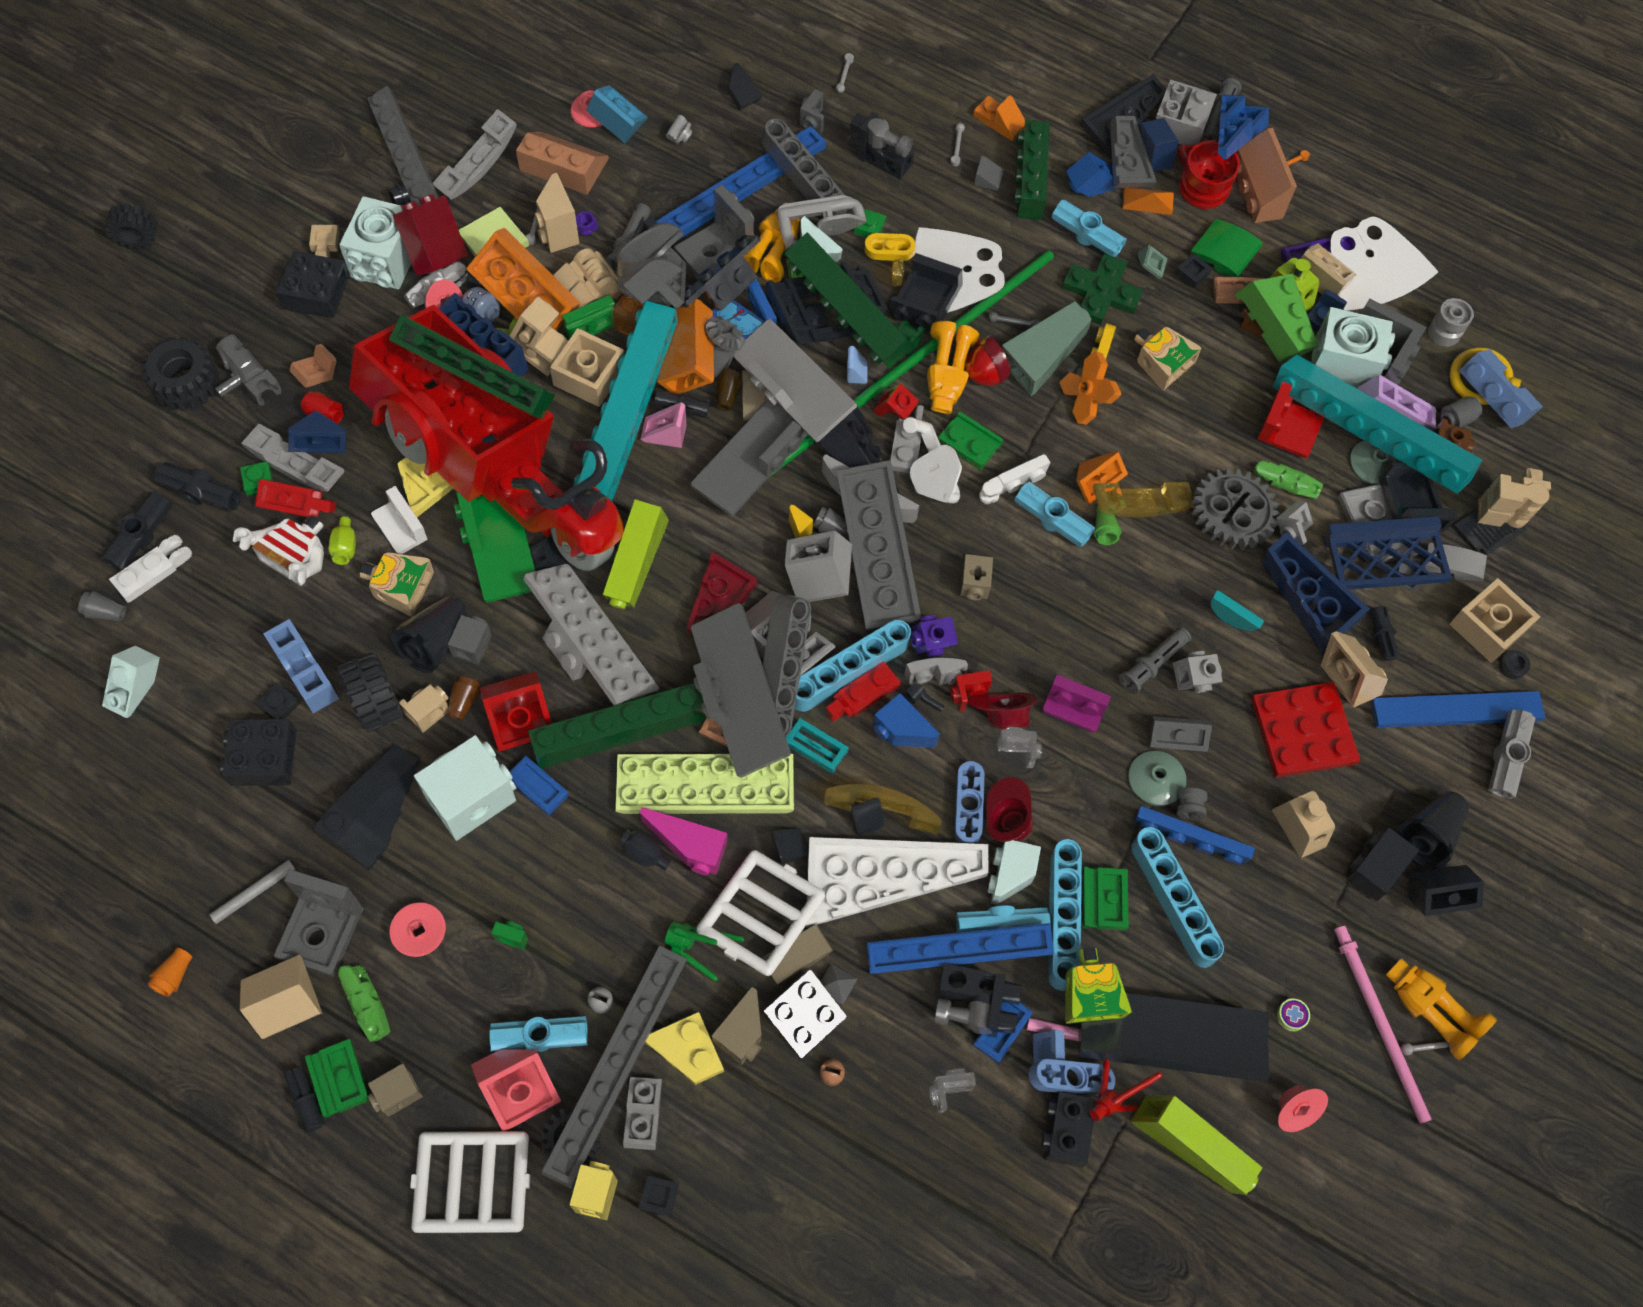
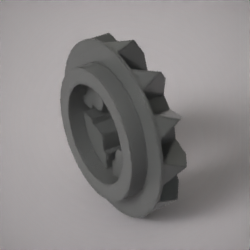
[705,316,745,351]

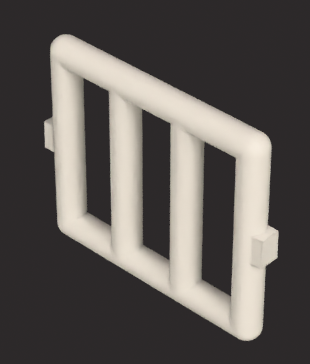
[696,850,825,976]
[410,1131,530,1233]

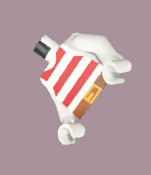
[232,516,324,586]

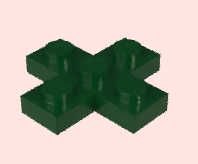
[1062,253,1143,325]

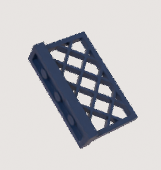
[1323,516,1452,590]

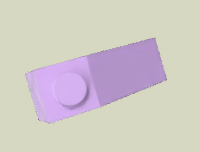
[1357,374,1436,431]

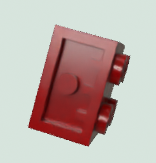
[1257,382,1324,458]

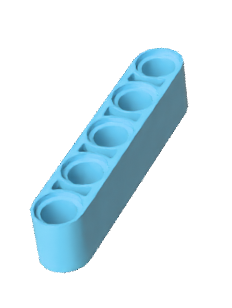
[795,620,911,712]
[1132,827,1224,968]
[1048,839,1082,991]

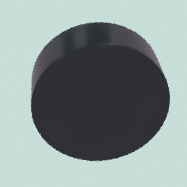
[1499,650,1530,679]

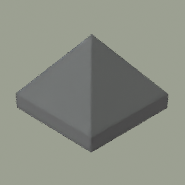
[820,964,857,1006]

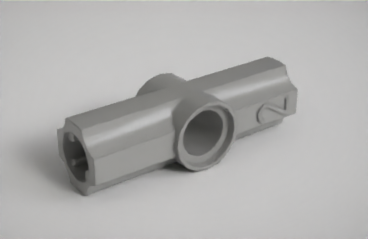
[1488,709,1536,799]

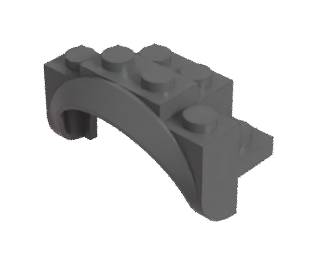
[617,222,686,309]

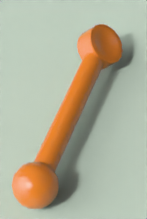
[1287,150,1310,166]

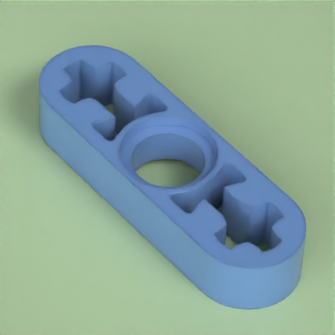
[954,761,984,844]
[1029,1059,1115,1096]

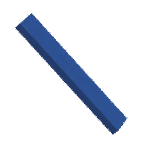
[1370,691,1545,728]
[867,923,1054,974]

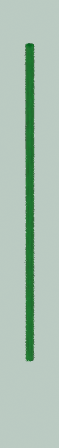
[769,250,1054,478]

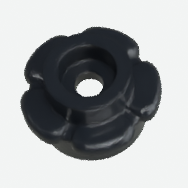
[388,184,410,206]

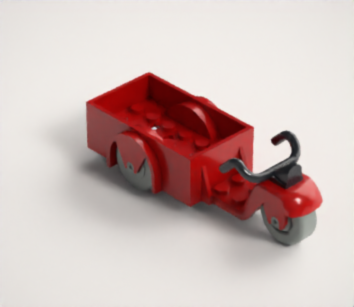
[349,304,624,571]

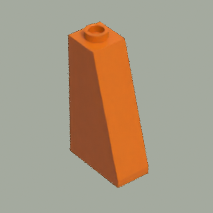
[657,299,714,394]

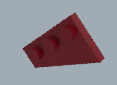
[686,552,758,636]

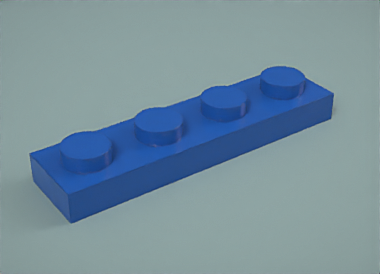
[1133,806,1255,865]

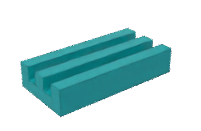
[786,718,849,774]

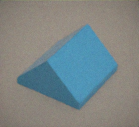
[586,85,648,143]

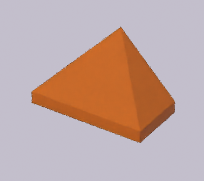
[1122,188,1174,215]
[1077,451,1128,504]

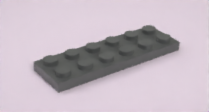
[837,460,921,632]

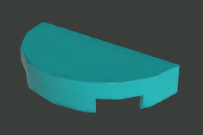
[1210,590,1264,631]

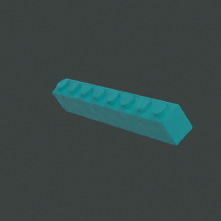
[573,301,678,501]
[1273,355,1482,494]

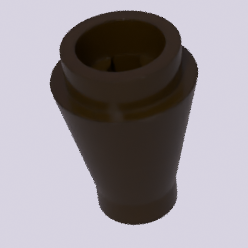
[716,369,743,411]

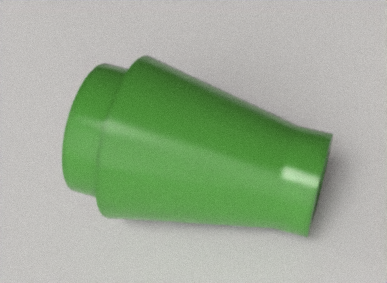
[1094,504,1121,545]

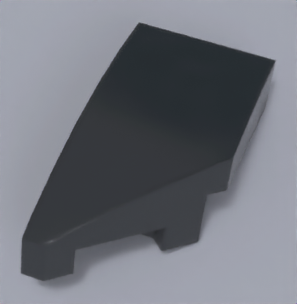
[727,62,762,110]

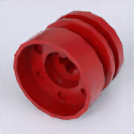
[1179,140,1240,209]

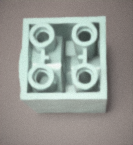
[340,196,411,289]
[1311,307,1395,388]
[414,735,516,841]

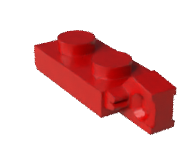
[255,479,336,517]
[826,661,901,722]

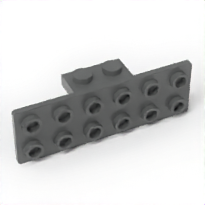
[691,400,808,516]
[691,603,791,778]

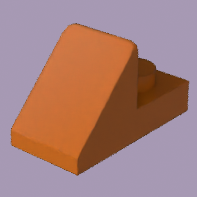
[973,95,1025,141]

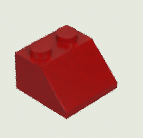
[480,671,552,752]

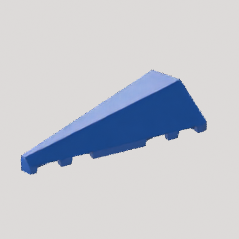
[1218,94,1269,159]

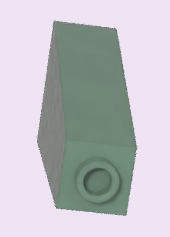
[1001,301,1091,396]

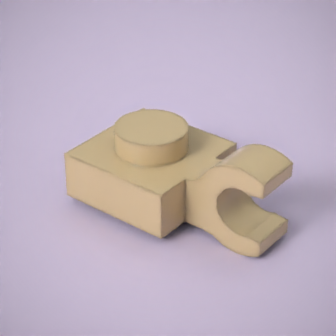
[309,225,340,258]

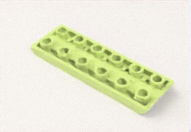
[616,754,794,814]

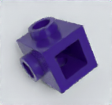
[910,615,958,657]

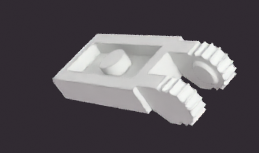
[979,454,1050,505]
[109,535,192,602]

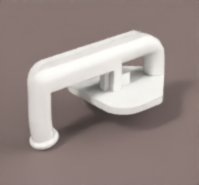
[903,417,962,504]

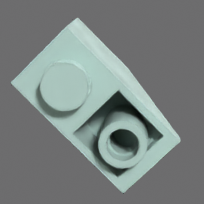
[102,646,160,718]
[988,840,1041,905]

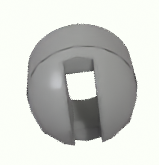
[588,987,613,1014]

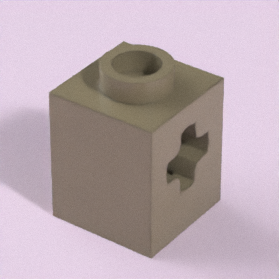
[960,554,993,600]
[368,1064,423,1117]

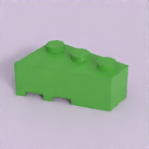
[1234,274,1318,362]

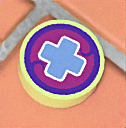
[1277,999,1310,1031]

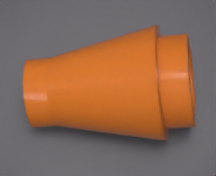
[148,948,193,997]

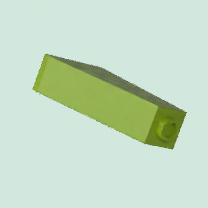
[603,500,669,609]
[1130,1096,1263,1195]

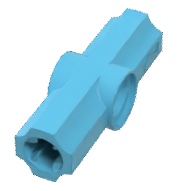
[1052,200,1126,257]
[1015,481,1095,548]
[956,906,1051,933]
[490,1016,588,1053]

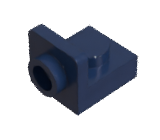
[1308,290,1347,332]

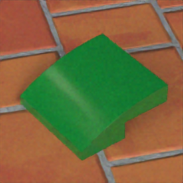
[1191,219,1262,277]

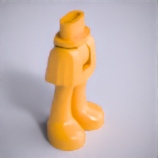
[743,203,800,283]
[927,321,979,414]
[1386,958,1497,1061]

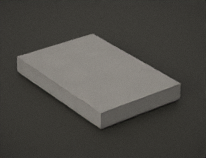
[1337,484,1418,567]

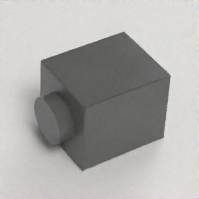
[447,615,492,665]

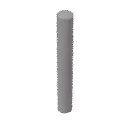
[209,860,296,924]

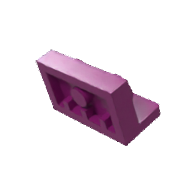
[1042,675,1111,733]

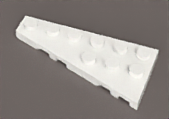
[806,837,988,928]

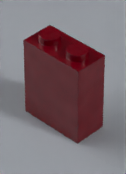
[393,194,469,276]

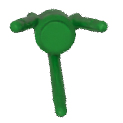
[665,921,744,981]

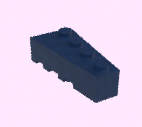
[438,293,528,377]
[1261,532,1369,655]

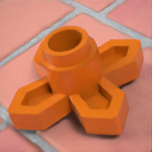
[1060,351,1121,425]

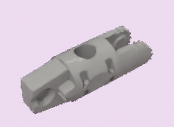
[404,261,466,308]

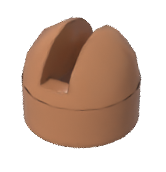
[820,1059,845,1086]

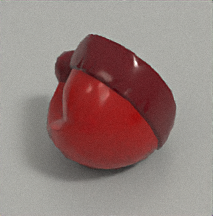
[964,335,1010,386]

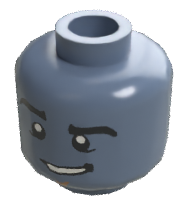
[461,287,501,322]

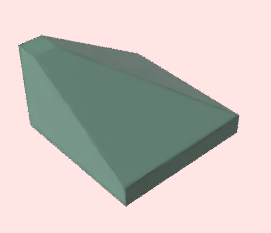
[1137,245,1167,279]

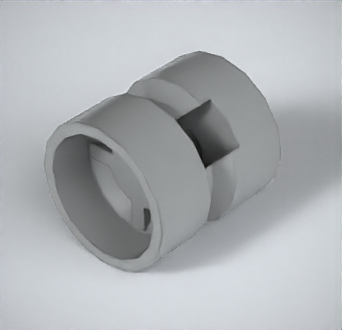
[1428,298,1474,347]

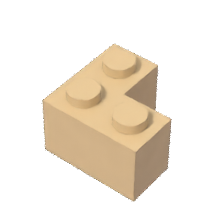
[510,297,568,377]

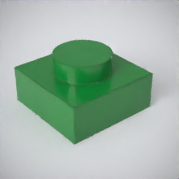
[854,209,886,238]
[240,461,273,496]
[491,921,528,950]

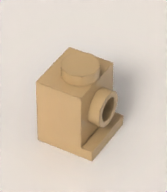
[399,685,448,733]

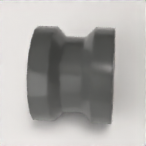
[1176,788,1208,820]

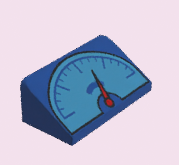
[712,300,765,340]

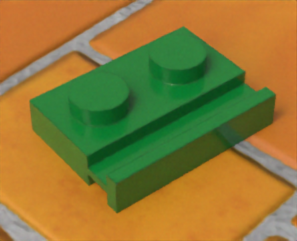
[562,295,617,341]
[938,412,1003,471]
[1082,867,1129,931]
[305,1039,370,1118]

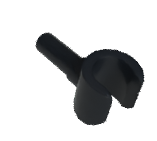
[904,683,945,712]

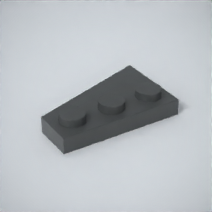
[1110,116,1157,188]

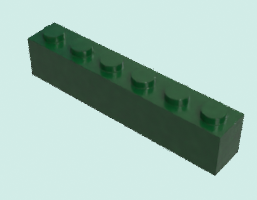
[784,232,912,369]
[389,315,555,420]
[528,683,707,769]

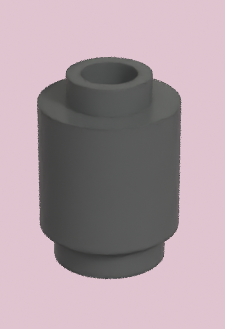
[1440,397,1482,428]

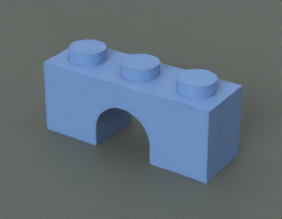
[1459,349,1543,428]
[263,619,339,714]

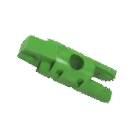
[1253,460,1323,499]
[338,965,390,1042]

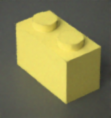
[570,1161,618,1220]

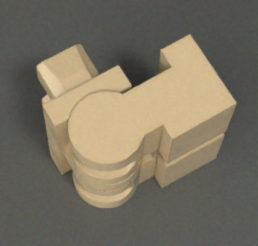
[553,248,623,310]
[1478,468,1551,528]

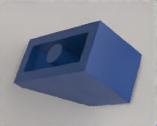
[1066,152,1119,197]
[873,694,940,748]

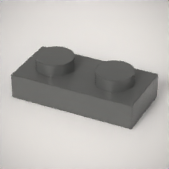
[1149,716,1212,752]

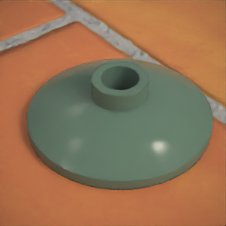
[1350,440,1399,485]
[1128,751,1186,806]

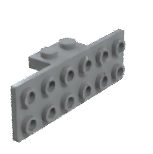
[733,319,857,442]
[523,564,659,706]

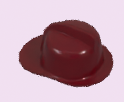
[968,692,1038,730]
[986,777,1034,842]

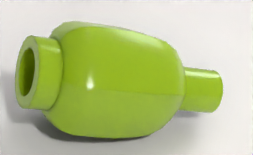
[328,517,356,565]

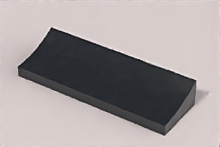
[1079,993,1270,1082]

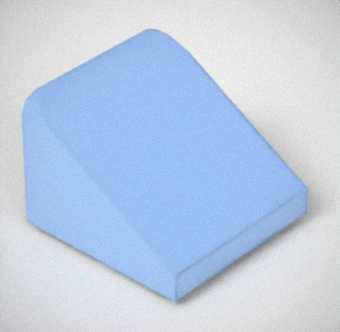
[847,346,867,384]

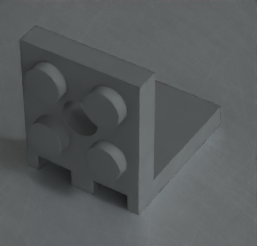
[674,184,754,280]
[1361,298,1427,385]
[274,869,364,977]

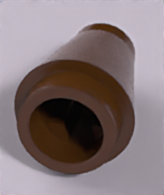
[447,676,481,721]

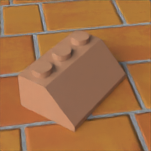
[1237,128,1297,223]
[516,132,609,195]

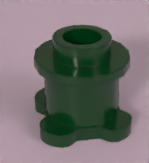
[895,320,925,356]

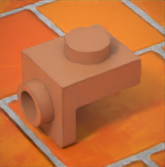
[290,344,336,388]

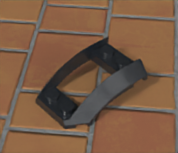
[766,261,888,344]

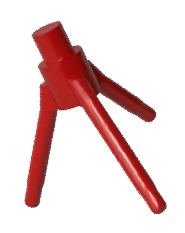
[1089,1060,1162,1121]

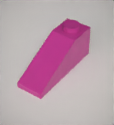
[640,807,727,875]

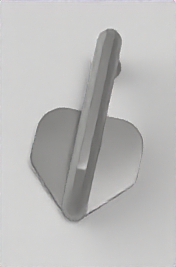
[777,195,867,250]

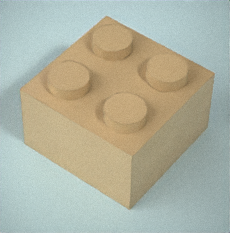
[550,328,624,407]
[1449,578,1541,663]

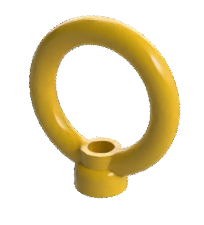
[1449,347,1521,405]

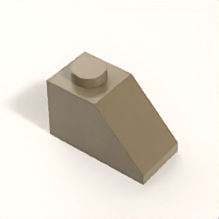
[712,987,762,1066]

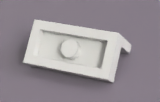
[371,486,428,554]

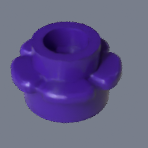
[575,211,598,236]

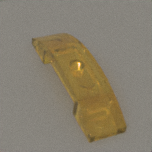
[1092,482,1194,517]
[824,784,942,835]

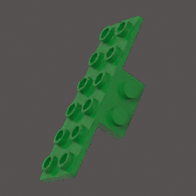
[454,492,535,603]

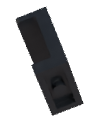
[889,253,963,329]
[1378,461,1459,532]

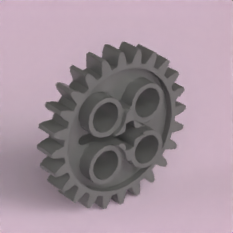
[1191,468,1280,550]

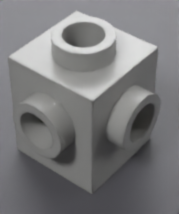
[1173,651,1223,693]

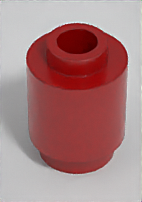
[301,391,343,424]

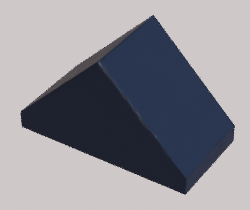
[1140,118,1178,172]
[288,410,346,453]

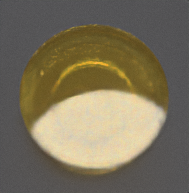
[892,260,905,286]

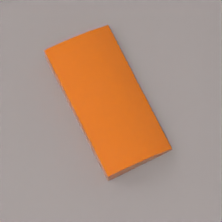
[466,228,580,331]

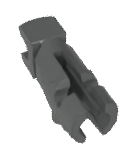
[215,335,281,406]

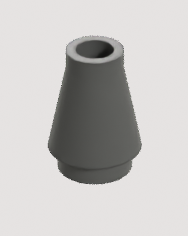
[813,507,849,541]
[78,591,126,622]

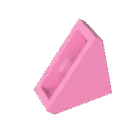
[640,402,686,448]

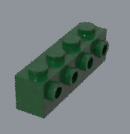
[1014,120,1050,220]

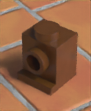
[1434,419,1475,453]

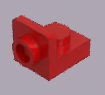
[872,383,919,420]
[950,670,992,712]

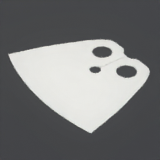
[1331,217,1438,311]
[914,227,1005,313]

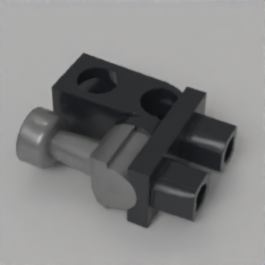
[849,112,914,180]
[935,963,1022,1038]

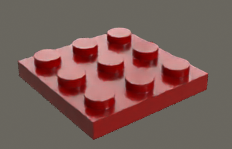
[1251,682,1360,778]

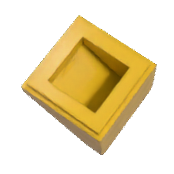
[789,505,813,538]

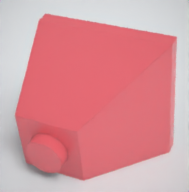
[471,1049,561,1131]

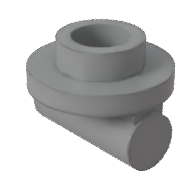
[666,115,692,144]

